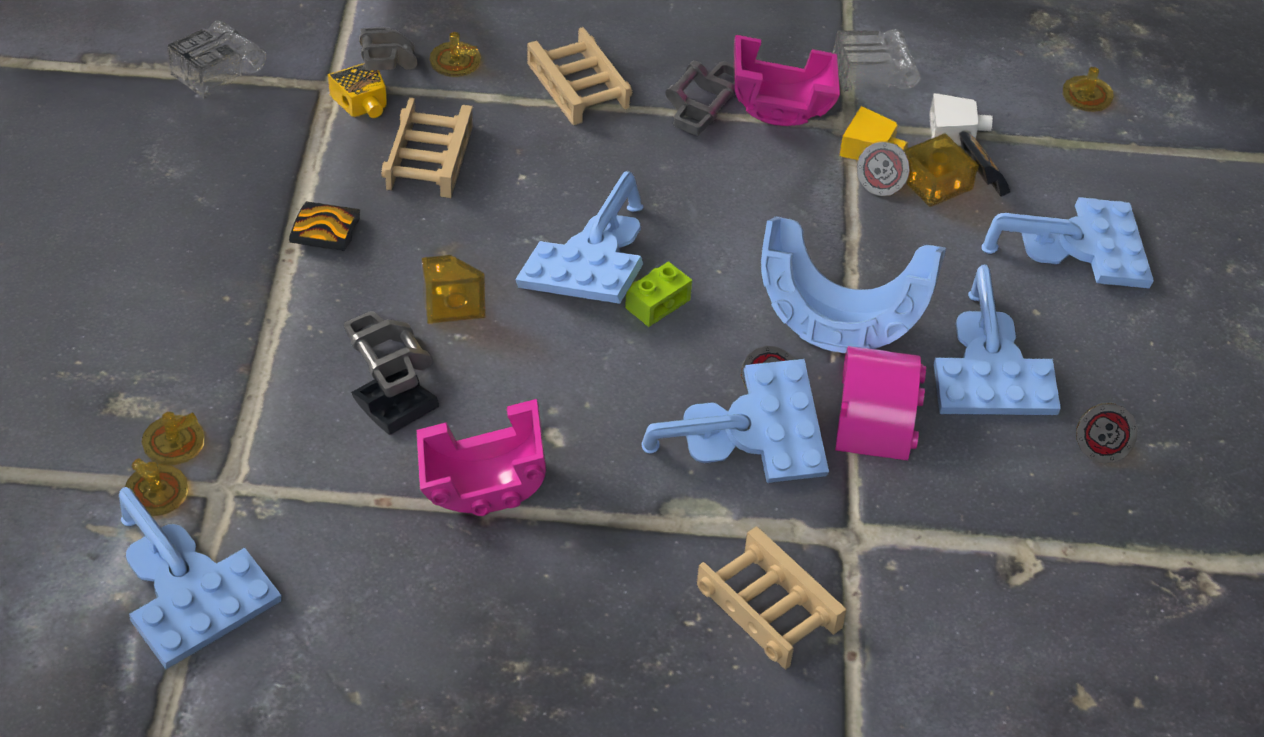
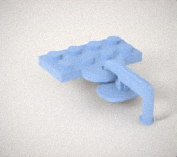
[515,171,643,304]
[982,197,1154,289]
[934,264,1061,415]
[642,359,829,483]
[119,487,281,669]

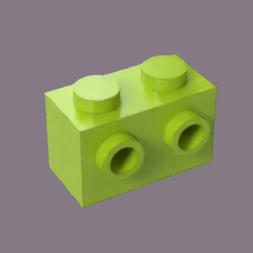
[625,261,692,327]

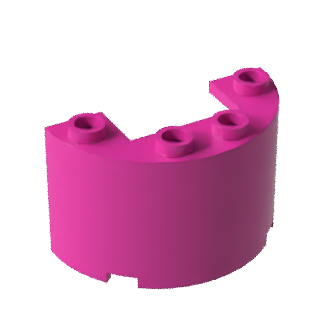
[734,35,840,126]
[835,346,926,461]
[416,399,546,516]

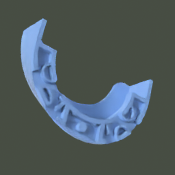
[761,216,946,353]

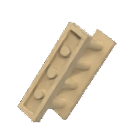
[527,27,632,125]
[382,98,473,198]
[697,526,847,670]

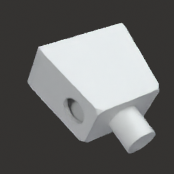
[930,93,992,147]

